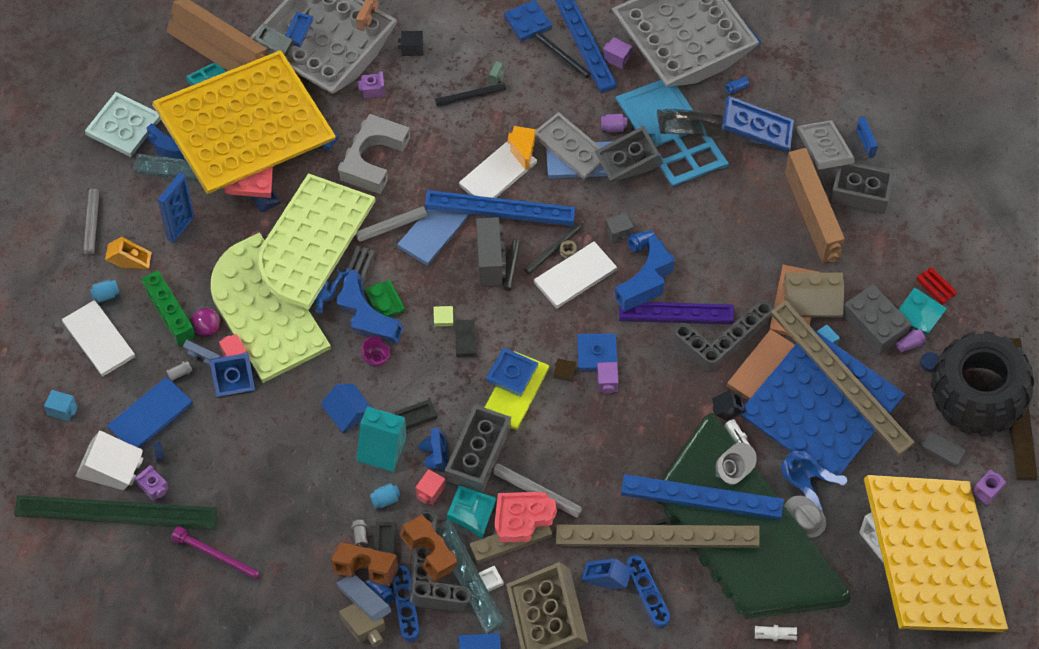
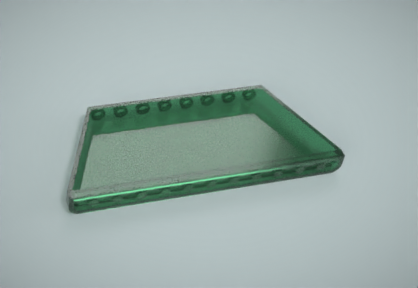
[656,413,851,619]

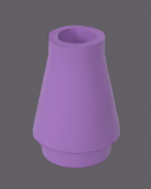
[896,329,926,353]

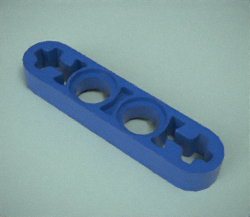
[626,555,670,629]
[392,565,419,642]

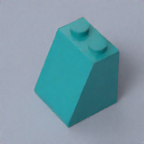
[356,407,407,473]

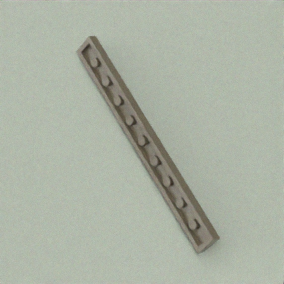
[771,300,915,456]
[556,525,760,548]

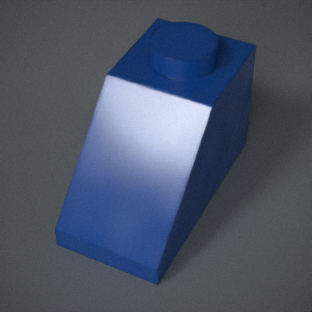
[581,558,631,590]

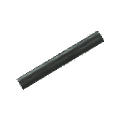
[504,239,520,291]

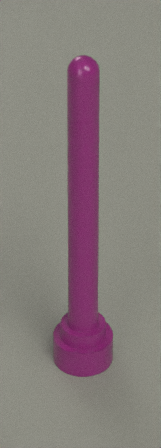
[171,526,259,579]

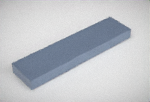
[336,574,391,622]

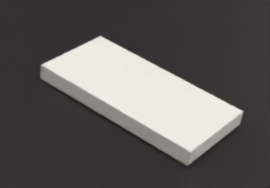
[459,141,537,198]
[534,242,617,309]
[62,300,135,377]

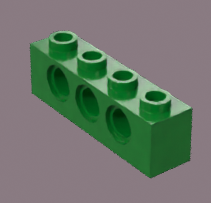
[141,270,196,347]

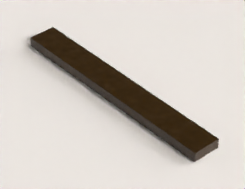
[1005,338,1038,480]

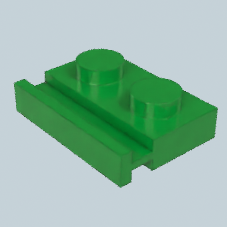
[364,279,405,318]

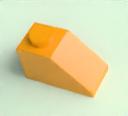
[507,126,536,170]
[105,237,152,269]

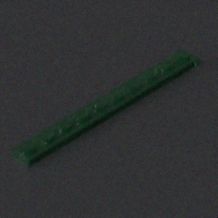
[14,495,217,529]

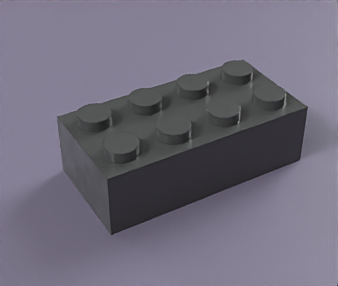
[445,404,511,493]

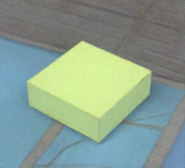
[434,306,453,327]

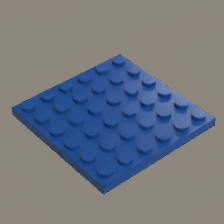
[739,328,905,484]

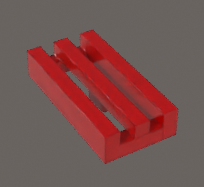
[916,267,957,306]

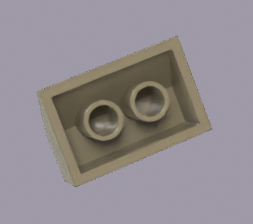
[783,273,844,317]

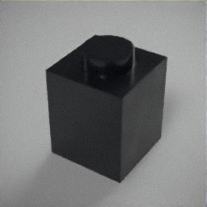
[398,31,423,56]
[712,389,746,421]

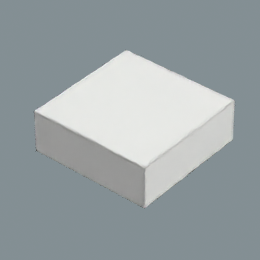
[476,565,504,593]

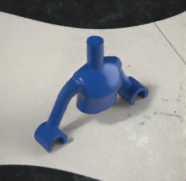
[313,268,349,313]

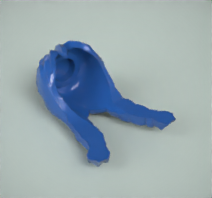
[781,451,847,511]

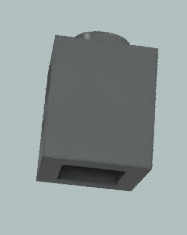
[605,212,635,243]

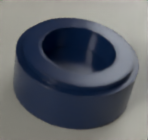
[920,352,939,372]
[152,441,164,462]

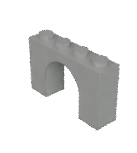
[338,114,410,194]

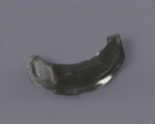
[657,108,729,139]

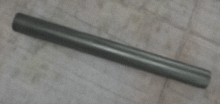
[524,223,582,275]

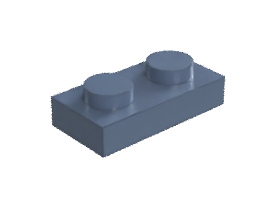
[183,340,221,366]

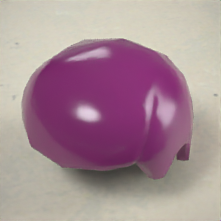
[191,308,221,337]
[361,336,390,367]

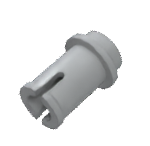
[166,361,192,381]
[351,520,368,547]

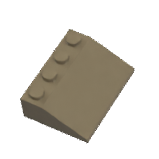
[506,562,588,649]

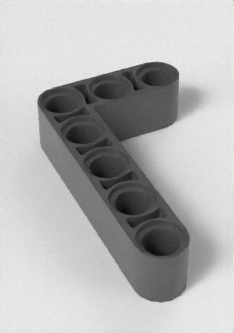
[674,300,773,372]
[409,509,471,612]

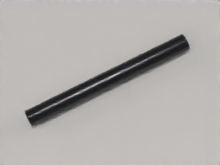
[534,32,591,78]
[435,83,506,106]

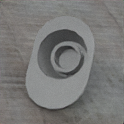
[715,443,757,484]
[783,495,826,538]

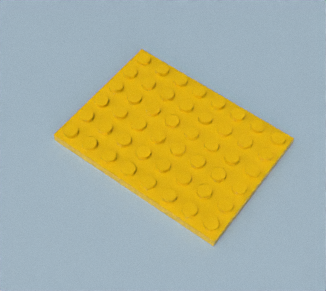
[152,50,336,194]
[864,475,1008,632]

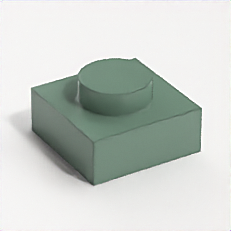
[489,61,505,86]

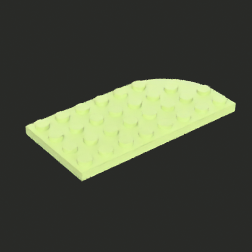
[258,173,375,310]
[211,232,331,383]

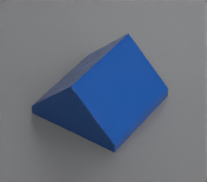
[209,352,255,397]
[321,384,372,433]

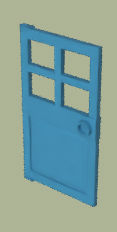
[615,80,729,187]

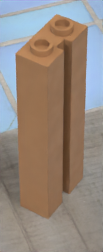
[167,0,267,71]
[785,148,845,263]

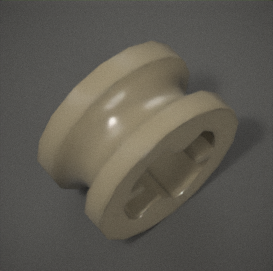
[560,240,577,259]

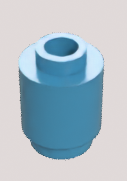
[90,279,120,303]
[369,483,401,509]

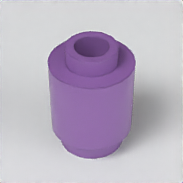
[601,114,627,133]

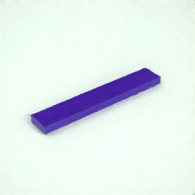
[619,302,734,324]

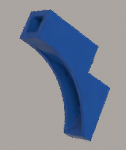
[614,234,675,312]
[337,269,404,344]

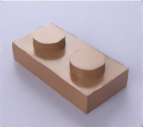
[356,0,379,31]

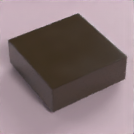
[554,359,577,382]

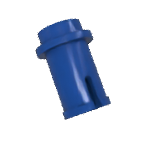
[725,76,749,95]

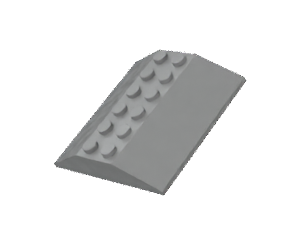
[250,0,397,94]
[612,0,759,87]

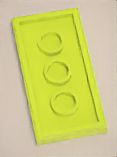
[484,351,549,431]

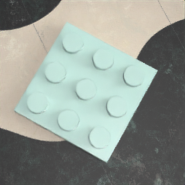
[85,92,161,157]

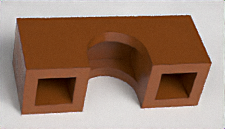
[399,514,458,582]
[331,542,399,586]

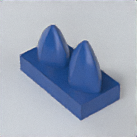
[418,428,449,472]

